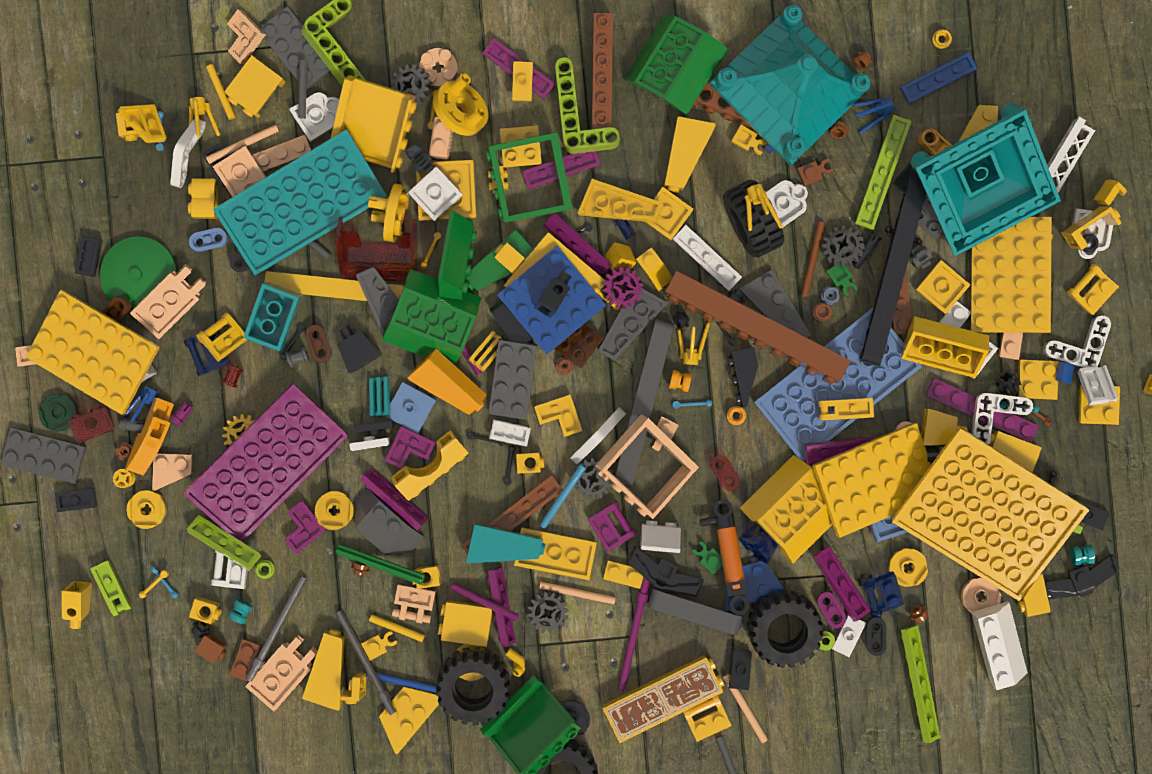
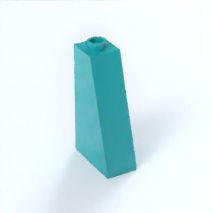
[466,523,546,563]

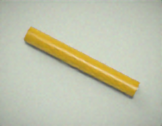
[206,64,236,120]
[369,614,425,642]

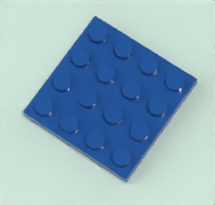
[497,246,606,355]

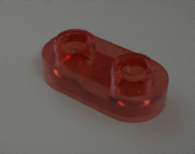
[710,455,740,491]

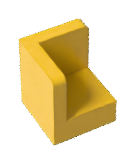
[605,242,636,272]

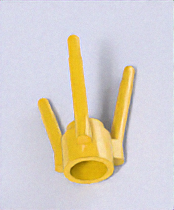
[188,97,220,138]
[745,184,783,231]
[677,322,710,365]

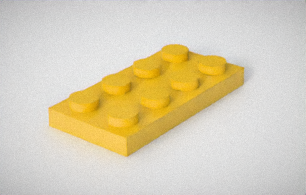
[514,527,597,580]

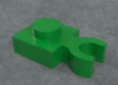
[826,263,858,297]
[692,541,722,575]

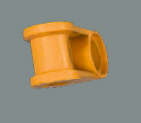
[918,129,953,156]

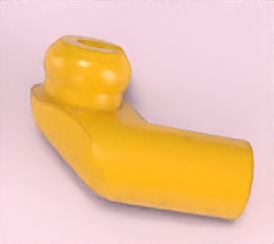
[505,648,525,677]

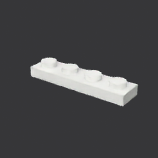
[673,225,742,291]

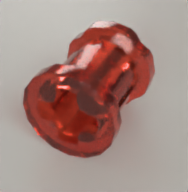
[221,364,244,388]

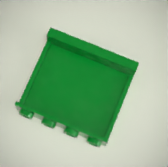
[480,675,581,774]

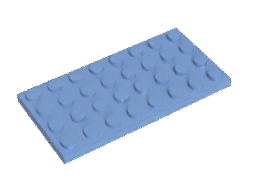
[754,307,922,461]

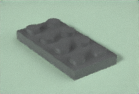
[260,7,331,90]
[489,338,538,420]
[1,427,86,484]

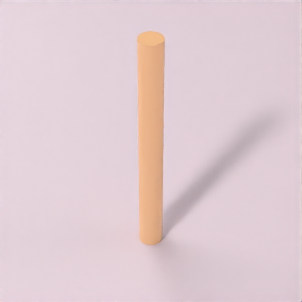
[206,124,279,164]
[539,581,615,604]
[723,673,768,743]

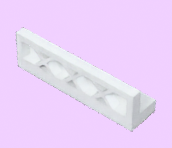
[1047,117,1095,192]

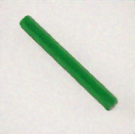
[336,544,425,585]

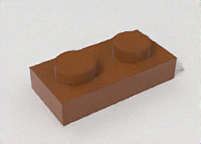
[230,638,262,682]

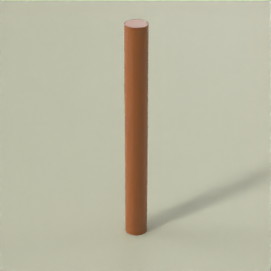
[801,221,825,297]

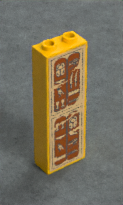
[602,655,724,743]

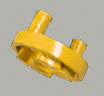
[433,73,488,136]
[368,183,409,242]

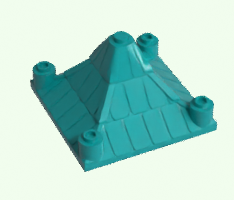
[709,5,870,166]
[911,103,1061,256]

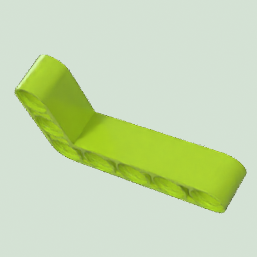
[301,0,365,87]
[555,57,620,154]

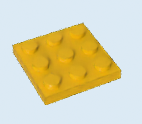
[416,160,477,221]

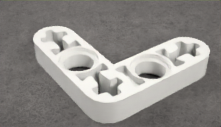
[171,119,206,188]
[1043,316,1111,368]
[971,393,1033,445]
[570,407,626,465]

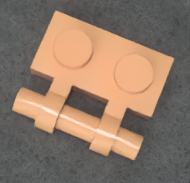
[392,584,436,624]

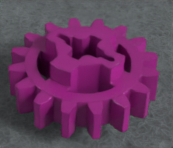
[601,267,644,309]

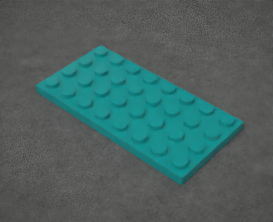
[213,129,387,275]

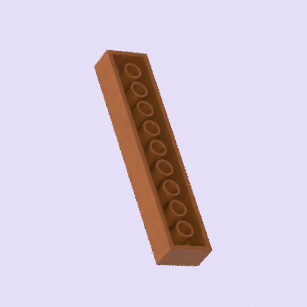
[665,271,851,385]

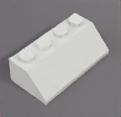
[971,601,1027,690]

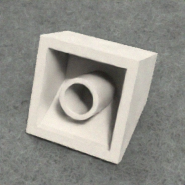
[640,520,681,553]

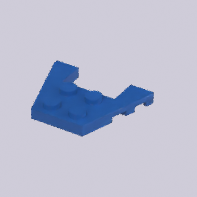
[725,559,785,627]

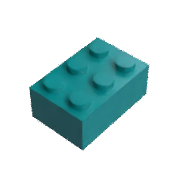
[243,282,303,351]

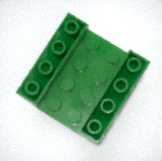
[624,14,728,115]
[382,269,482,365]

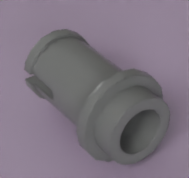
[119,417,145,432]

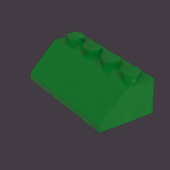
[438,210,477,300]

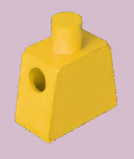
[921,409,967,445]
[62,581,92,629]

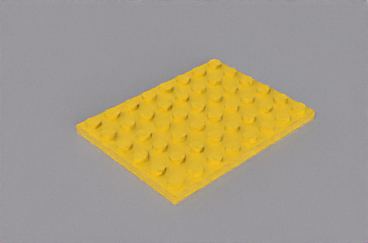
[891,426,1089,601]

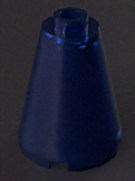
[739,523,778,564]

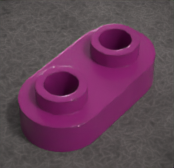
[816,591,846,628]

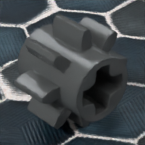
[909,245,932,269]

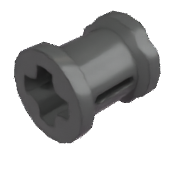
[286,346,310,368]

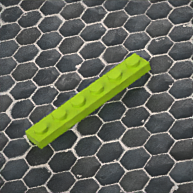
[854,115,912,230]
[901,625,941,743]

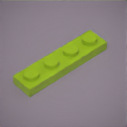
[187,515,261,571]

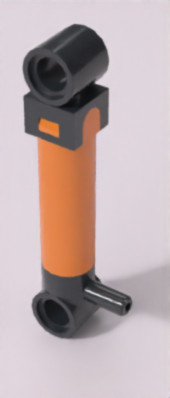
[700,499,749,615]

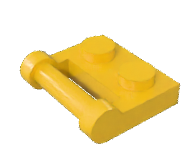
[1067,264,1119,315]
[196,312,248,362]
[683,695,731,742]

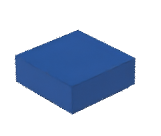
[1055,362,1075,384]

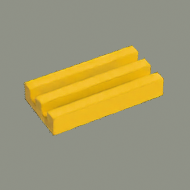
[468,331,502,372]

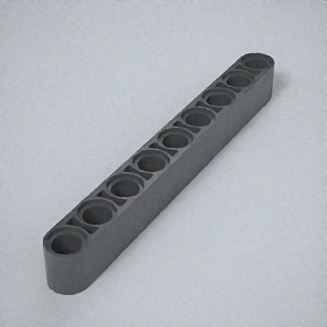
[615,318,674,488]

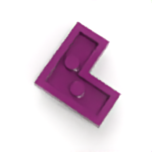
[385,426,436,469]
[284,500,327,554]

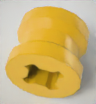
[113,468,136,488]

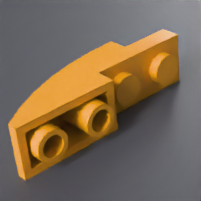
[125,397,174,475]

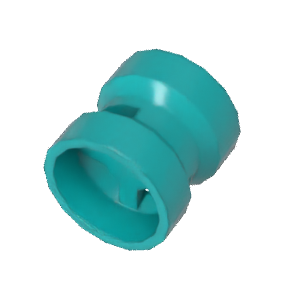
[1070,544,1095,566]
[227,598,253,624]

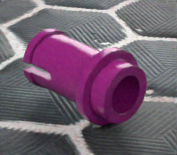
[170,401,194,426]

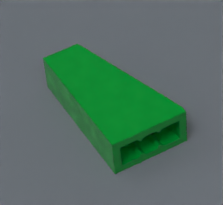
[466,230,533,291]

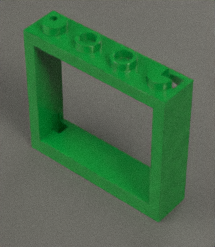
[486,132,573,223]

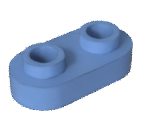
[189,228,228,252]

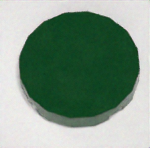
[38,393,79,432]

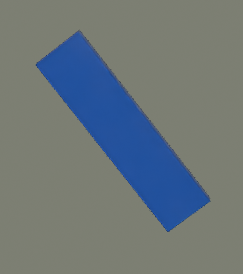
[900,52,977,105]

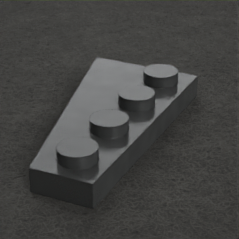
[739,270,811,338]
[598,287,668,361]

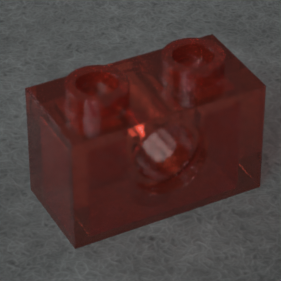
[68,405,115,444]

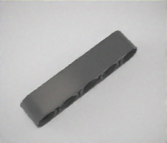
[647,588,743,635]

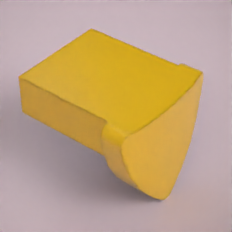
[1093,180,1127,205]

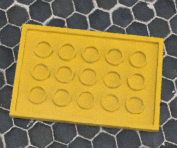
[971,217,1052,333]
[26,290,160,415]
[812,423,931,538]

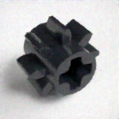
[411,151,434,174]
[995,371,1021,395]

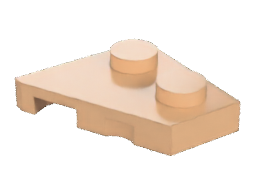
[152,453,194,491]

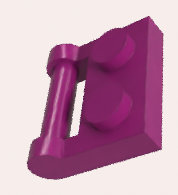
[588,501,637,552]

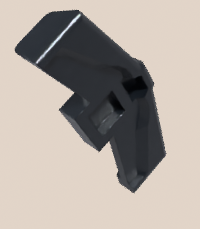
[628,546,704,597]
[1045,554,1119,600]

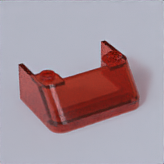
[335,217,418,282]

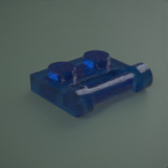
[183,331,231,377]
[862,571,904,617]

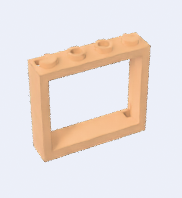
[595,414,699,519]

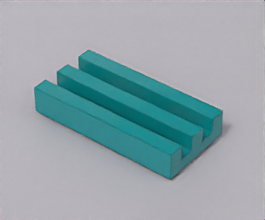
[369,377,390,417]

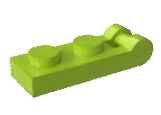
[90,560,132,616]

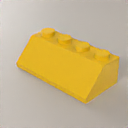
[901,316,989,378]

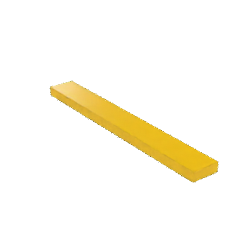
[265,271,404,301]

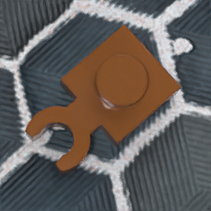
[797,159,834,186]

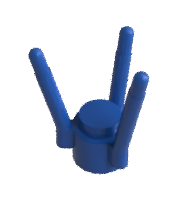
[854,97,895,134]
[119,386,161,423]

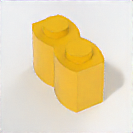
[188,179,218,219]

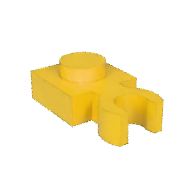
[731,125,767,155]
[361,631,398,661]

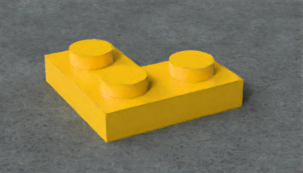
[534,394,583,437]

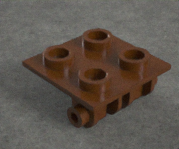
[554,324,604,368]

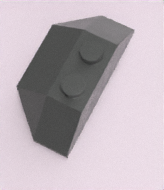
[355,487,424,554]

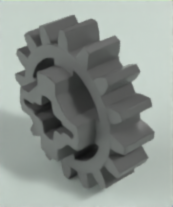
[391,64,432,104]
[822,226,865,268]
[573,457,612,499]
[527,591,569,634]

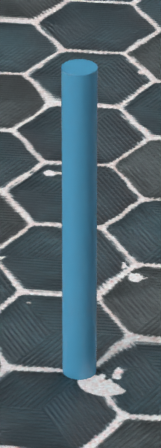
[539,463,587,529]

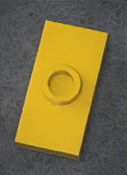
[512,62,533,102]

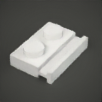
[1077,365,1118,405]

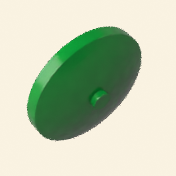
[100,236,178,312]

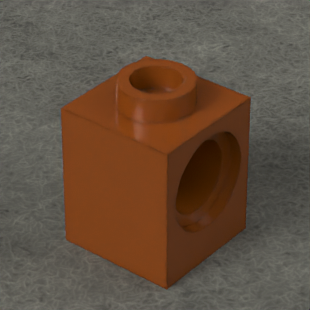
[194,633,228,664]

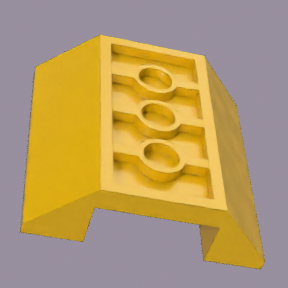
[739,455,832,564]

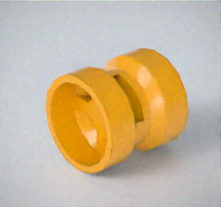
[669,370,692,392]

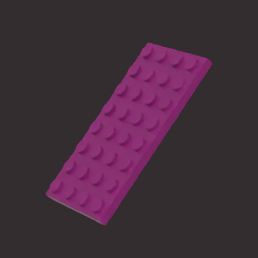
[183,383,349,542]

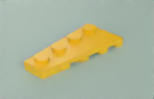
[578,179,664,223]

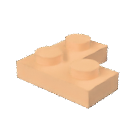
[227,9,266,64]

